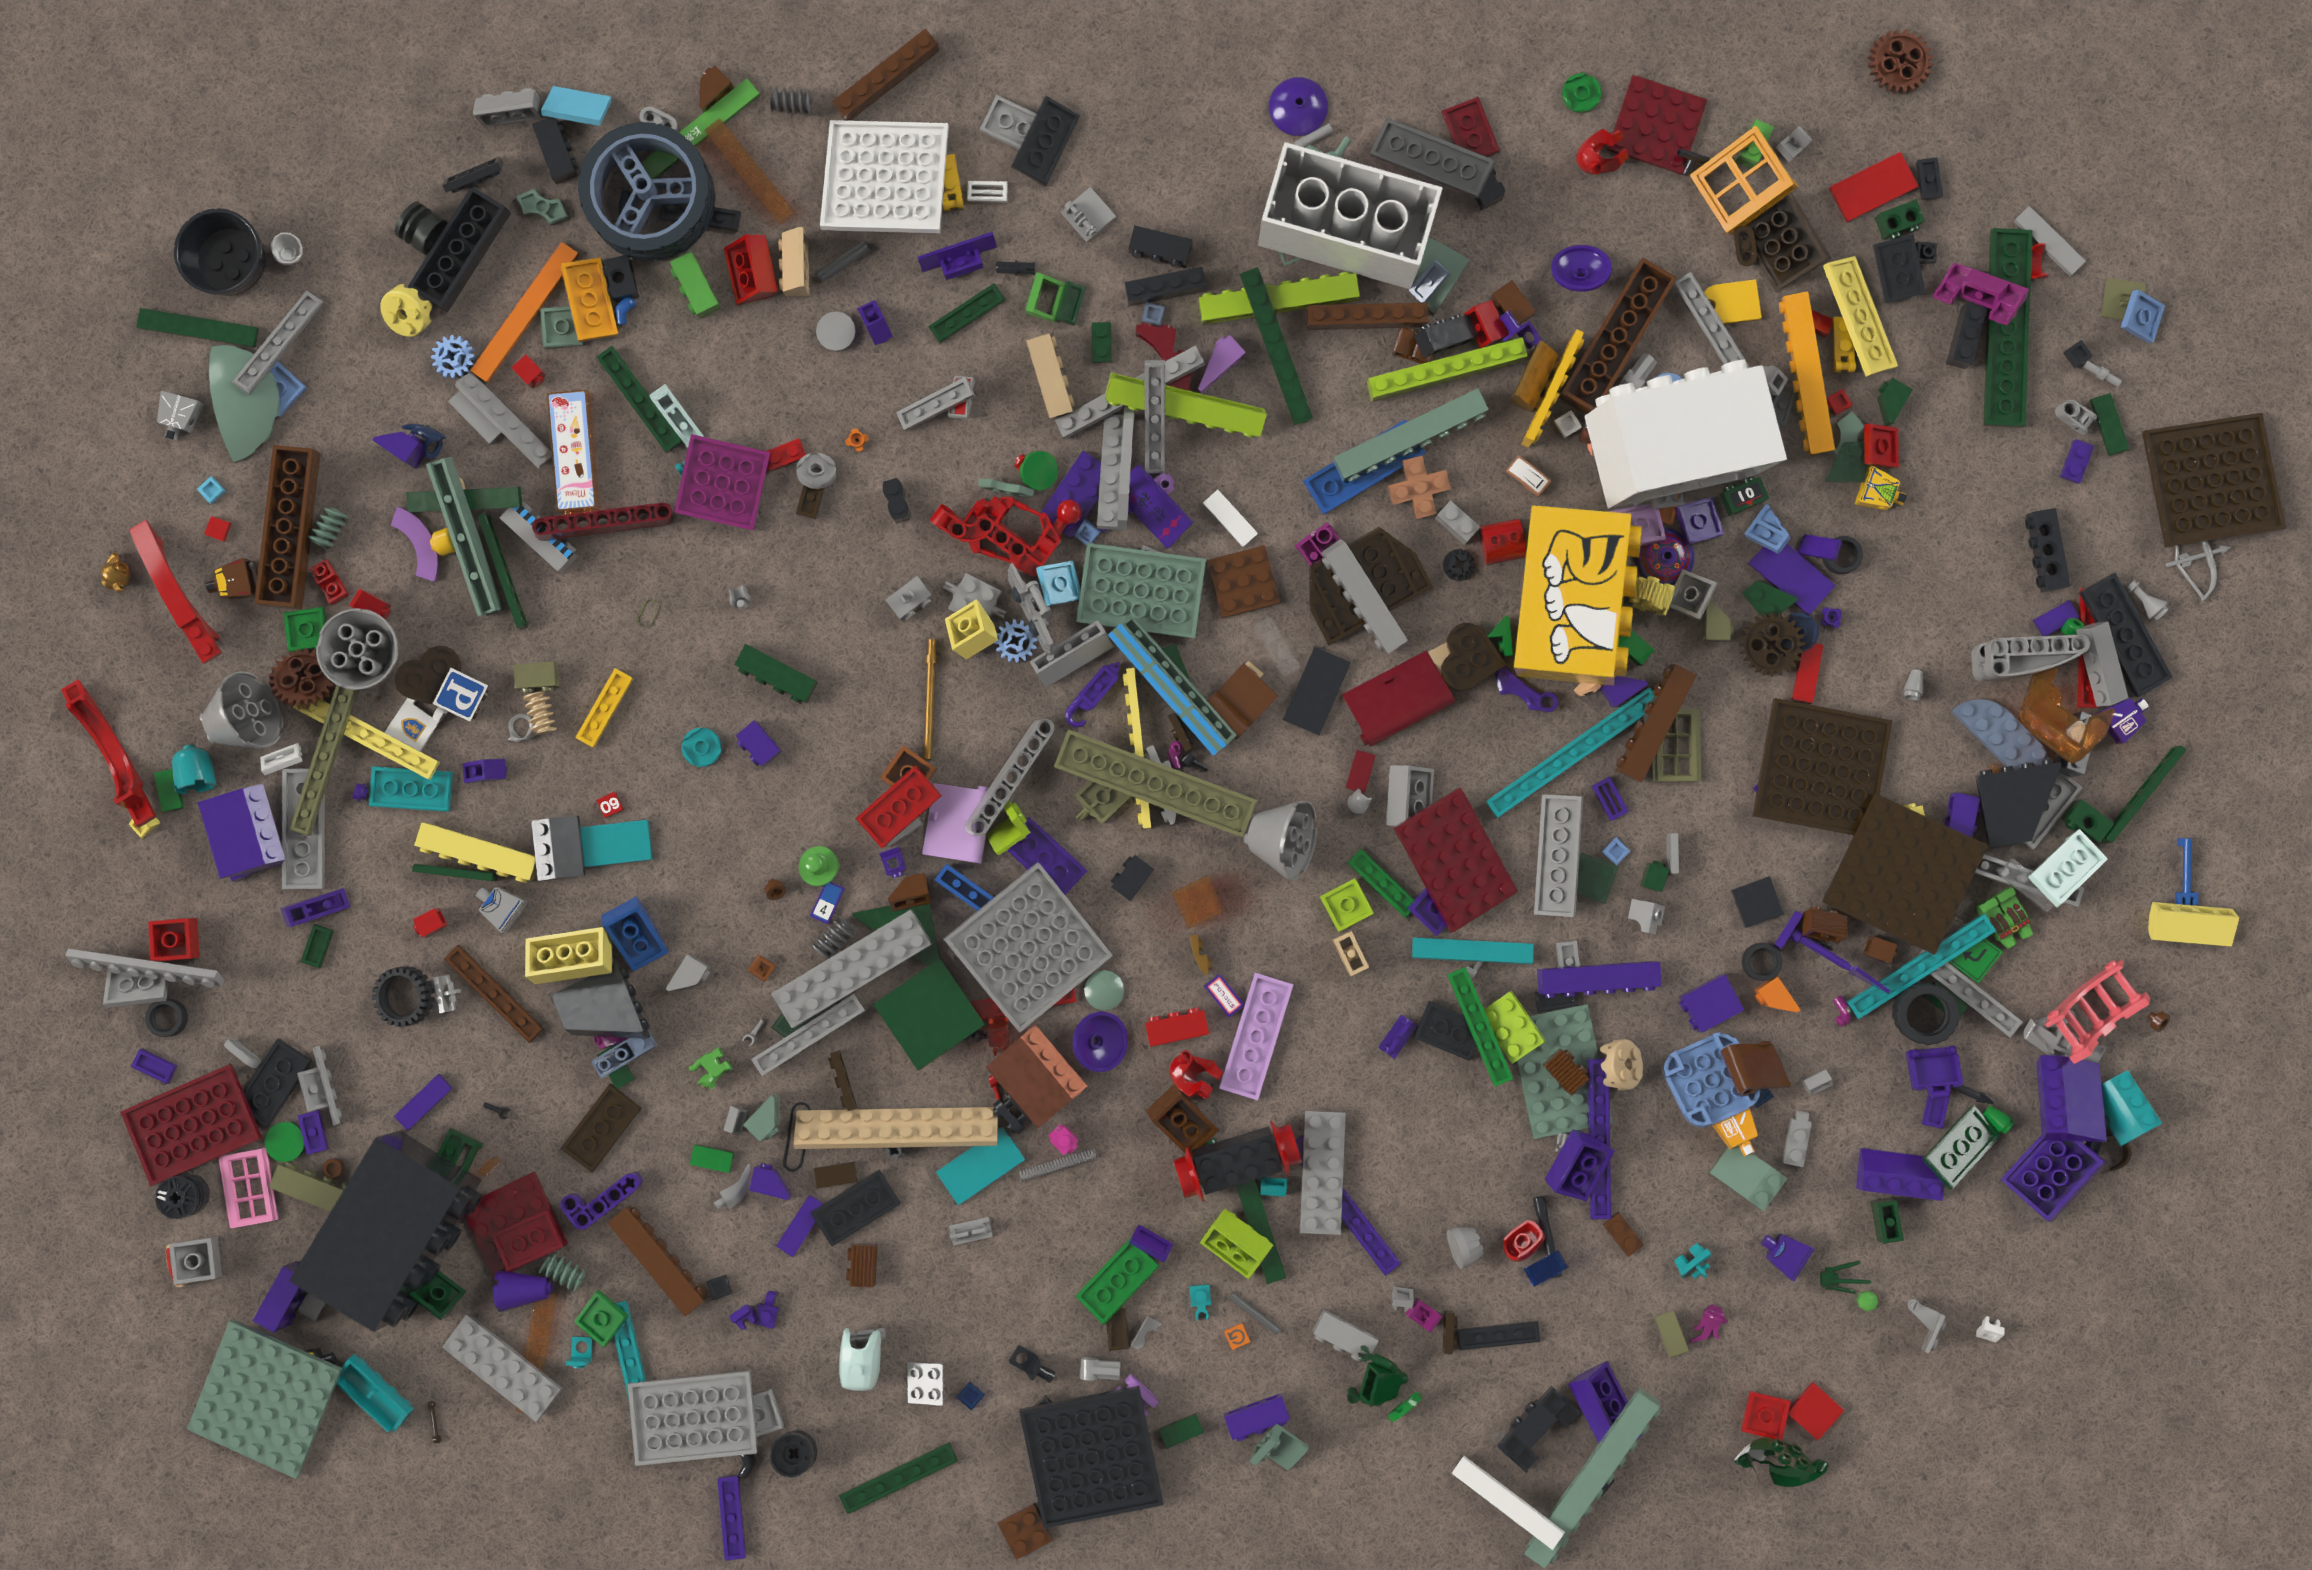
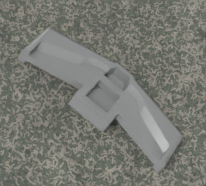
[2024,1019,2106,1063]

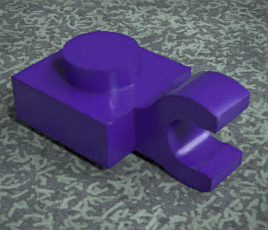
[754,1291,779,1329]

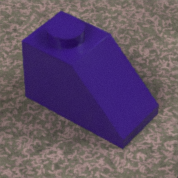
[857,300,893,345]
[1599,676,1648,708]
[463,759,507,783]
[749,1163,792,1200]

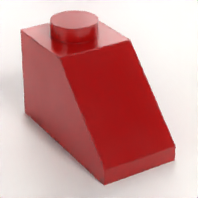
[349,588,391,620]

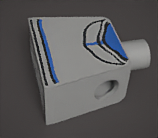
[476,887,528,933]

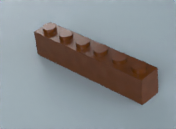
[832,28,940,121]
[1307,302,1428,330]
[1615,664,1697,783]
[608,1205,707,1316]

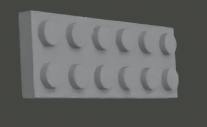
[282,769,325,889]
[1534,794,1583,917]
[1300,1110,1346,1235]
[442,1314,563,1422]

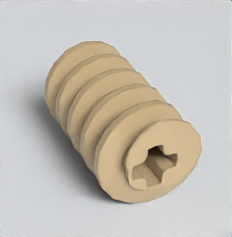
[523,691,557,735]

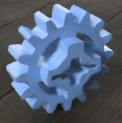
[431,335,476,380]
[994,619,1038,663]

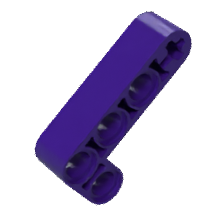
[560,1172,643,1230]

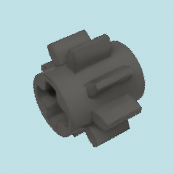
[882,1147,907,1161]

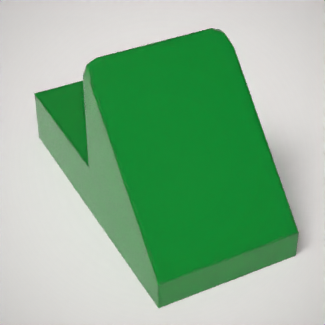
[1488,616,1513,658]

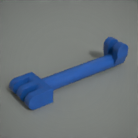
[2175,838,2198,906]

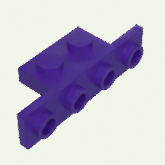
[918,232,997,280]

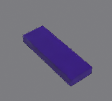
[394,1074,453,1131]
[776,1195,824,1257]

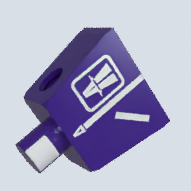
[2095,698,2149,744]

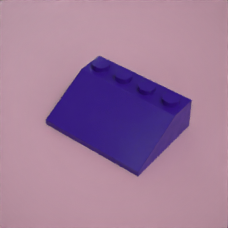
[198,784,285,879]
[2036,1055,2107,1142]
[2000,1135,2107,1222]

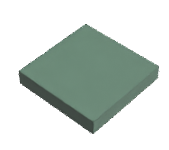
[540,306,584,349]

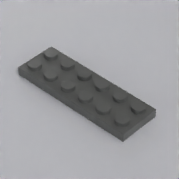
[1370,118,1495,199]

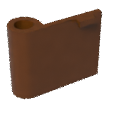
[1207,663,1278,740]
[1720,1041,1791,1097]

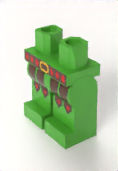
[1974,887,2033,949]

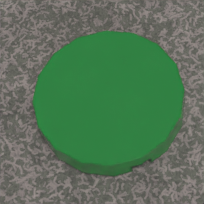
[1562,73,1602,113]
[1020,450,1058,491]
[265,1121,305,1162]
[1387,1391,1423,1423]

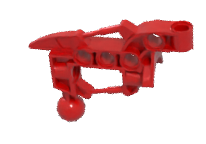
[930,496,1082,578]

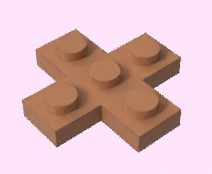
[1388,456,1451,519]

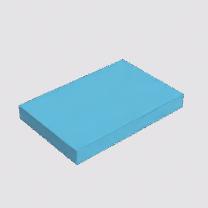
[541,86,611,126]

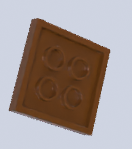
[1207,545,1280,618]

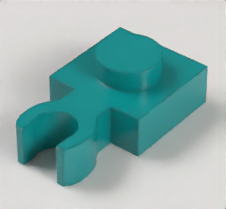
[1189,1284,1211,1321]

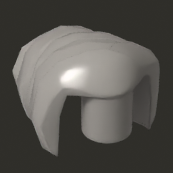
[729,584,752,610]
[1347,789,1372,814]

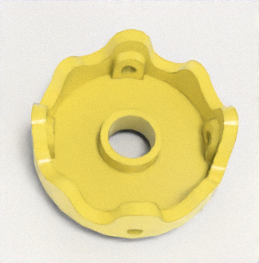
[380,284,432,337]

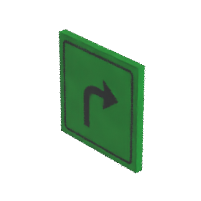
[1949,939,2003,984]

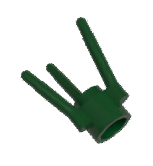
[1820,1261,1872,1294]

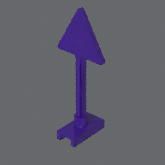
[1773,911,1890,994]

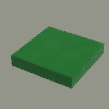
[283,607,326,652]
[574,1290,629,1348]

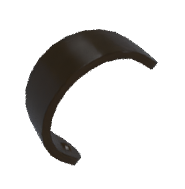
[2106,1135,2132,1171]

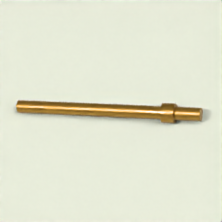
[924,639,937,759]

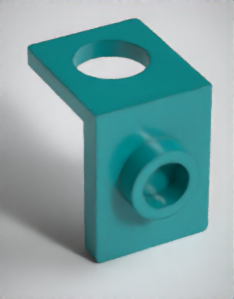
[566,1337,592,1368]

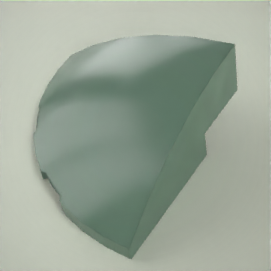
[1412,237,1470,315]

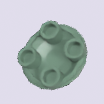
[1084,970,1124,1010]

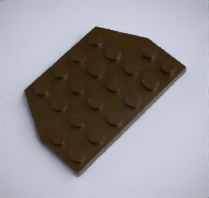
[1309,527,1433,645]

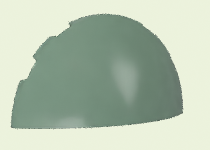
[209,345,280,463]

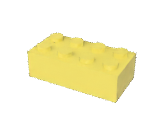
[525,927,612,984]

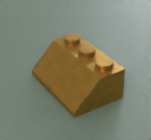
[1510,340,1559,412]

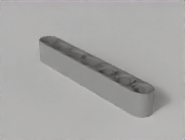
[965,719,1054,836]

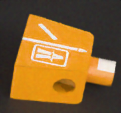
[1713,1108,1758,1157]

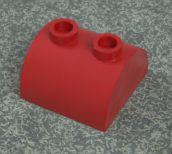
[1479,519,1526,565]

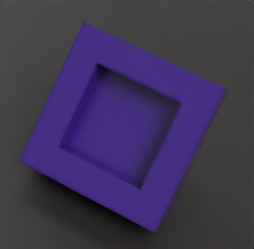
[729,1304,756,1330]

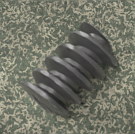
[770,86,813,115]
[811,915,855,959]

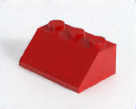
[724,234,778,305]

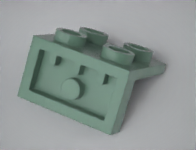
[1249,1423,1309,1470]

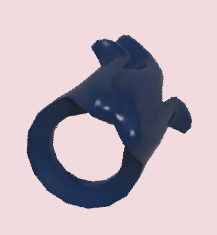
[401,424,446,459]

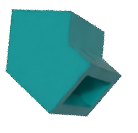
[1260,1177,1287,1197]

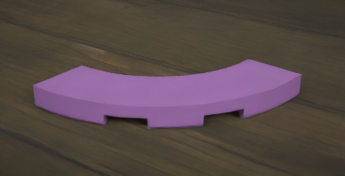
[391,507,439,582]

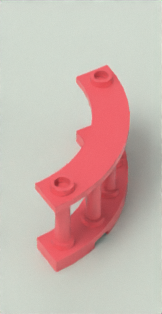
[2045,959,2151,1064]

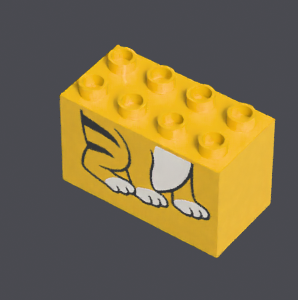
[1514,506,1642,686]

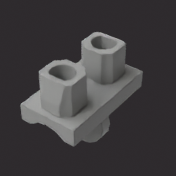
[430,975,461,1013]

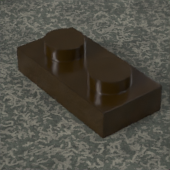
[796,485,825,520]
[1442,1310,1458,1354]

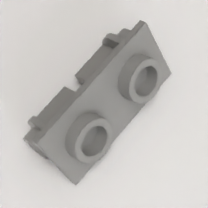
[949,1217,993,1246]

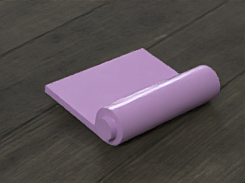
[922,783,991,864]

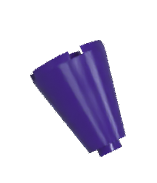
[493,1270,553,1312]

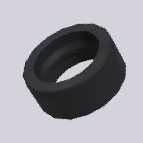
[1822,536,1863,575]
[1741,943,1783,981]
[145,999,188,1037]

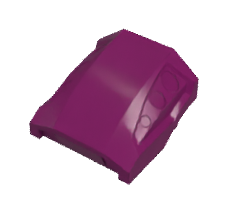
[1294,522,1342,565]

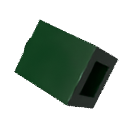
[1640,860,1670,892]

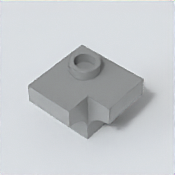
[1628,899,1665,935]

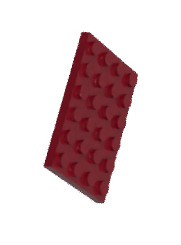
[1393,787,1518,933]
[120,1064,262,1186]

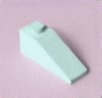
[649,384,703,448]

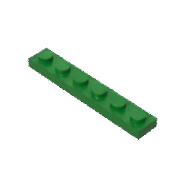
[1446,967,1513,1087]

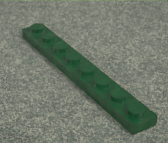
[1239,267,1313,425]

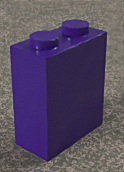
[1679,974,1744,1033]

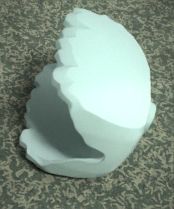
[839,1328,881,1391]

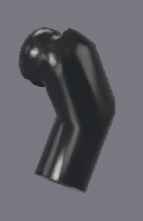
[738,1454,756,1479]

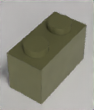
[514,661,560,693]

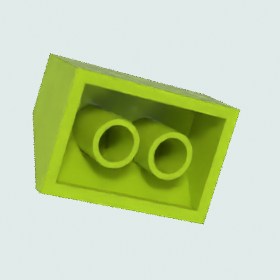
[1200,1208,1273,1279]

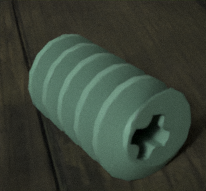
[308,506,350,551]
[539,1253,586,1293]

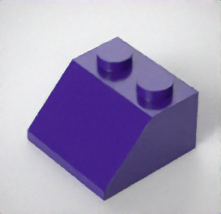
[372,432,429,469]

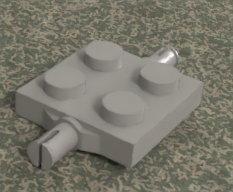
[943,573,1007,619]

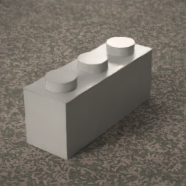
[1313,1309,1379,1362]

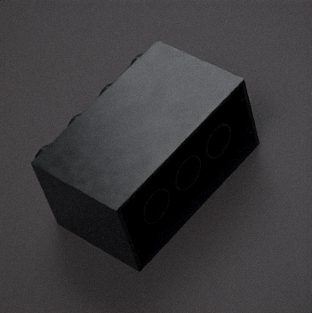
[289,1131,483,1332]

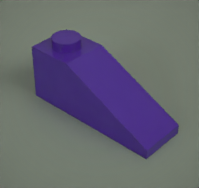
[280,888,350,927]

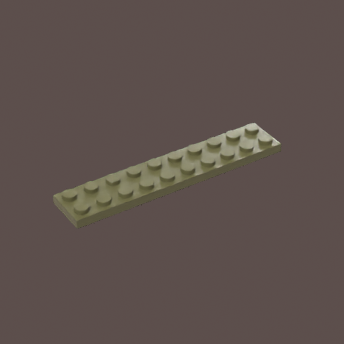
[1054,729,1257,838]

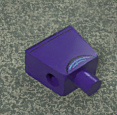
[1761,1234,1815,1281]

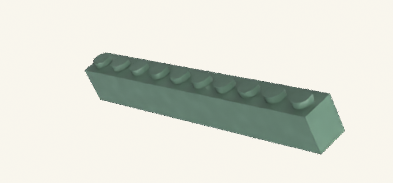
[1524,1387,1661,1569]

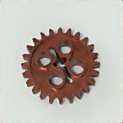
[1867,29,1933,94]
[269,648,335,710]

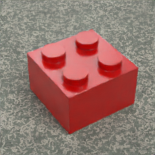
[148,918,200,962]

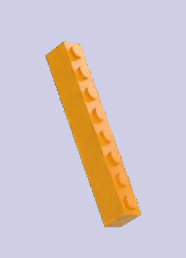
[1779,291,1835,455]

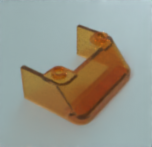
[2018,666,2115,763]

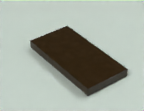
[560,1083,642,1173]

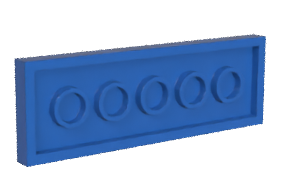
[1303,420,1426,515]

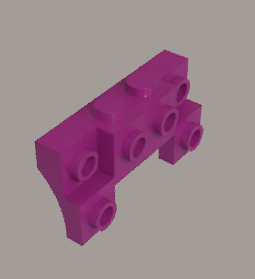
[1933,262,2029,325]

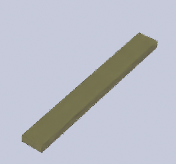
[289,685,358,836]

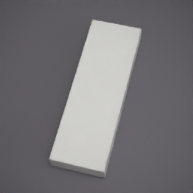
[1203,490,1258,547]

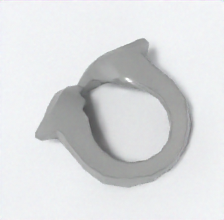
[508,714,537,742]

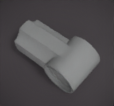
[1619,353,1657,390]
[1080,1357,1120,1381]

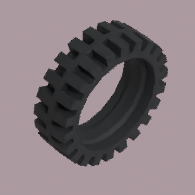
[372,966,435,1027]

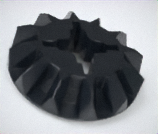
[1443,549,1475,581]

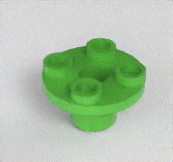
[799,846,840,887]

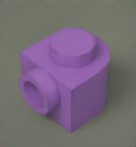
[1153,472,1175,494]

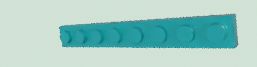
[1846,914,1996,1019]

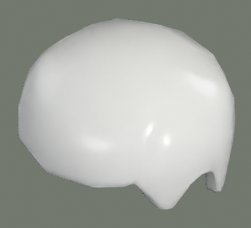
[270,233,303,265]

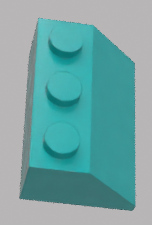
[2101,1070,2162,1146]

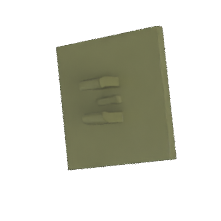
[2101,278,2146,320]

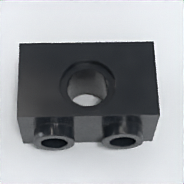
[602,254,640,303]

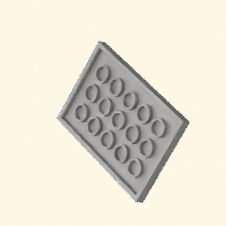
[628,1370,758,1466]

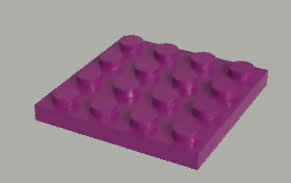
[674,434,770,530]

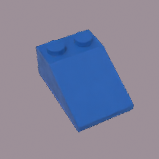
[601,896,669,972]

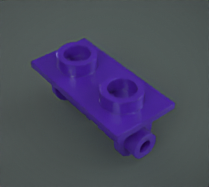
[1378,1015,1417,1059]

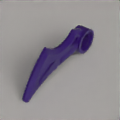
[1495,665,1558,713]

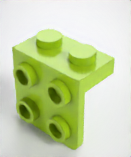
[986,800,1031,855]

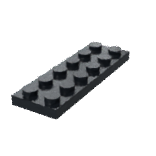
[2079,572,2173,697]

